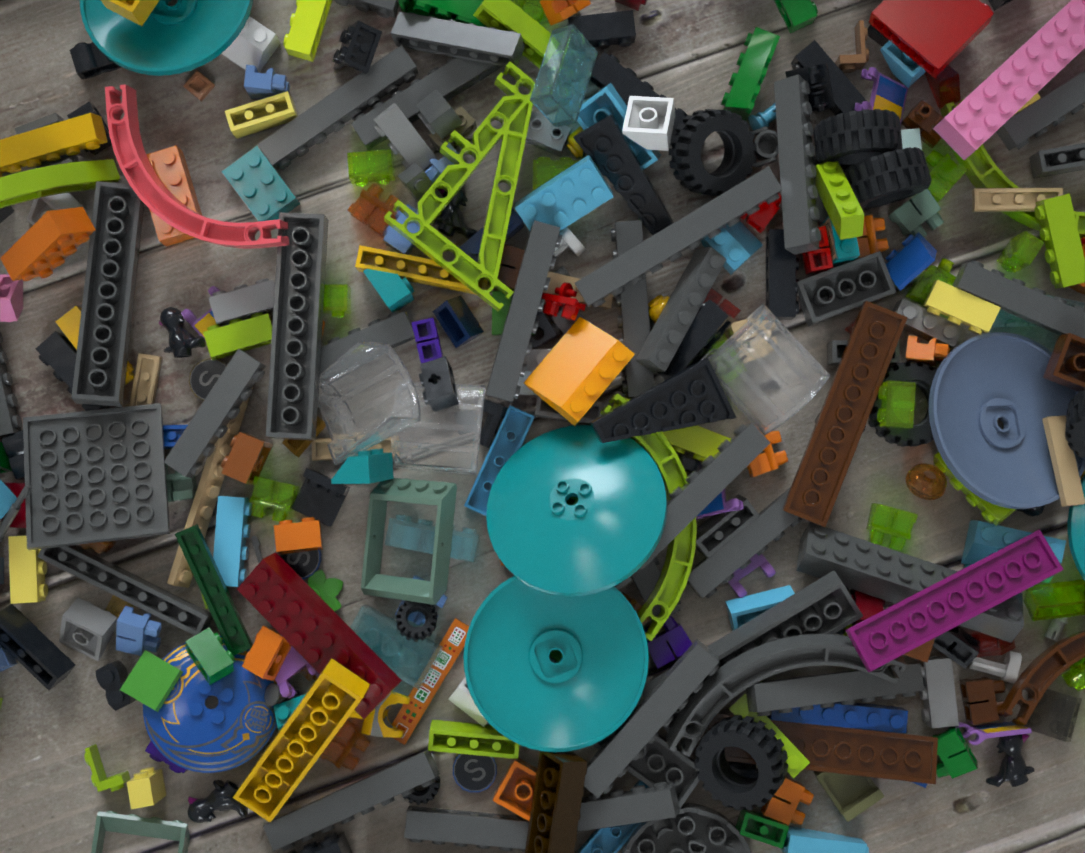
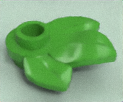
[308,570,343,611]

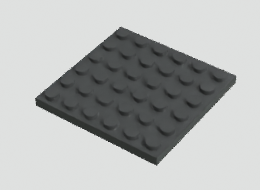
[23,403,170,550]

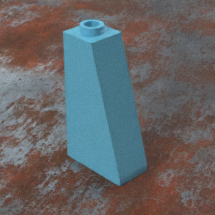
[780,826,869,853]

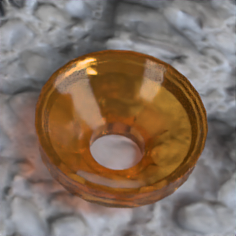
[906,463,947,500]

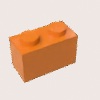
[274,517,323,555]
[242,626,292,681]

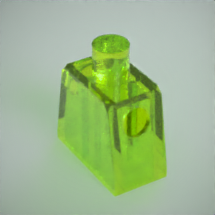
[905,258,956,315]

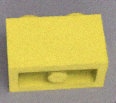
[127,767,166,809]

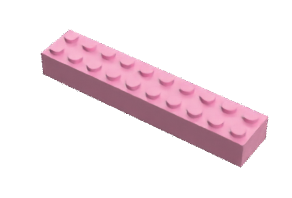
[933,0,1085,160]

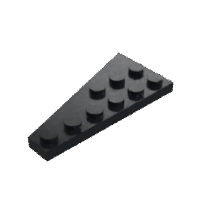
[590,358,737,443]

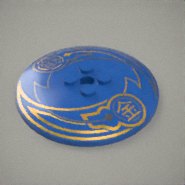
[143,636,278,773]

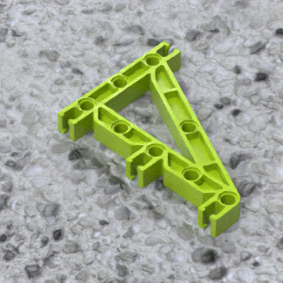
[384,61,536,312]

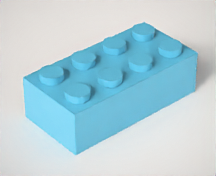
[514,155,614,232]

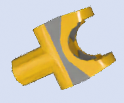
[349,691,410,738]

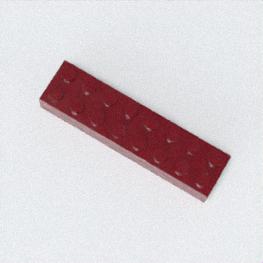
[237,552,402,719]

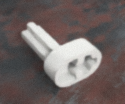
[553,227,586,257]
[969,650,1022,684]

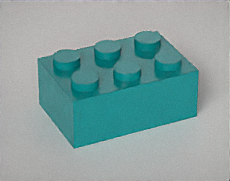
[221,146,300,222]

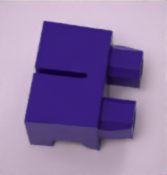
[411,317,443,364]
[644,616,692,668]

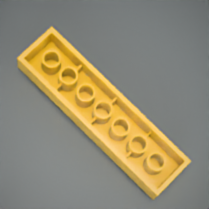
[233,658,370,823]

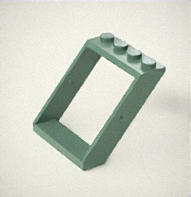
[361,478,457,605]
[91,811,190,853]

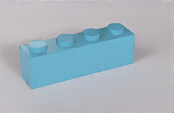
[213,496,252,587]

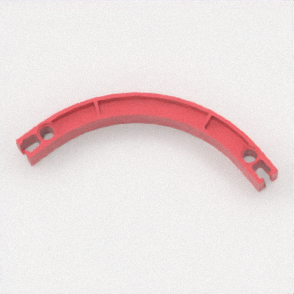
[105,84,289,249]

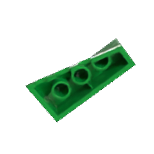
[398,0,488,28]
[720,27,780,121]

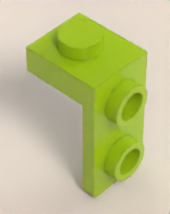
[84,744,131,792]

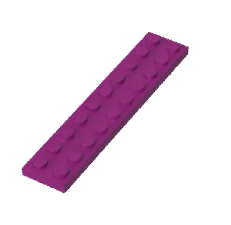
[845,529,1064,672]

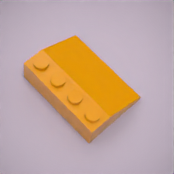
[523,317,635,426]

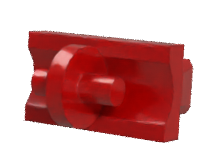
[541,282,586,321]

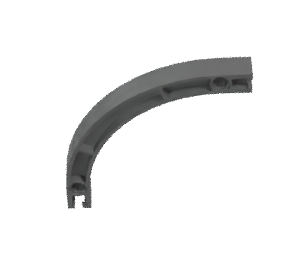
[666,634,908,757]

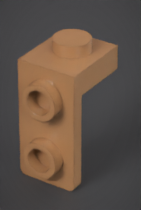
[835,20,869,73]

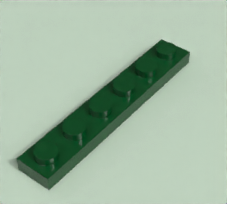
[175,524,253,656]

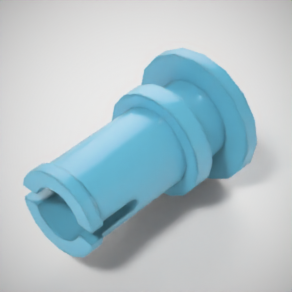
[748,103,776,130]

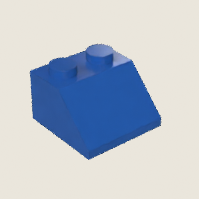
[885,232,937,291]

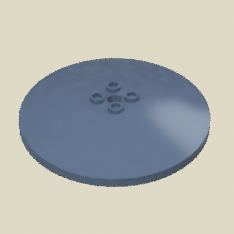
[929,332,1085,509]

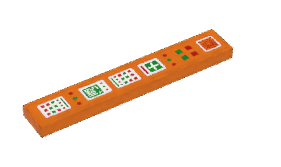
[392,618,469,745]

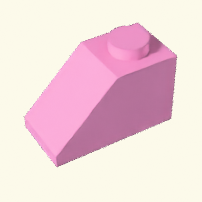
[0,274,23,322]

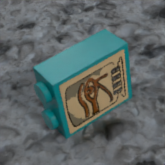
[819,216,860,267]

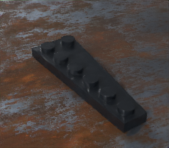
[573,114,674,235]

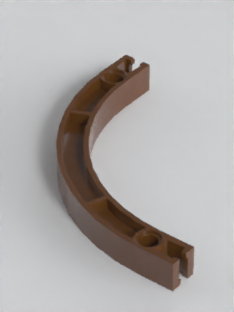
[997,630,1085,725]

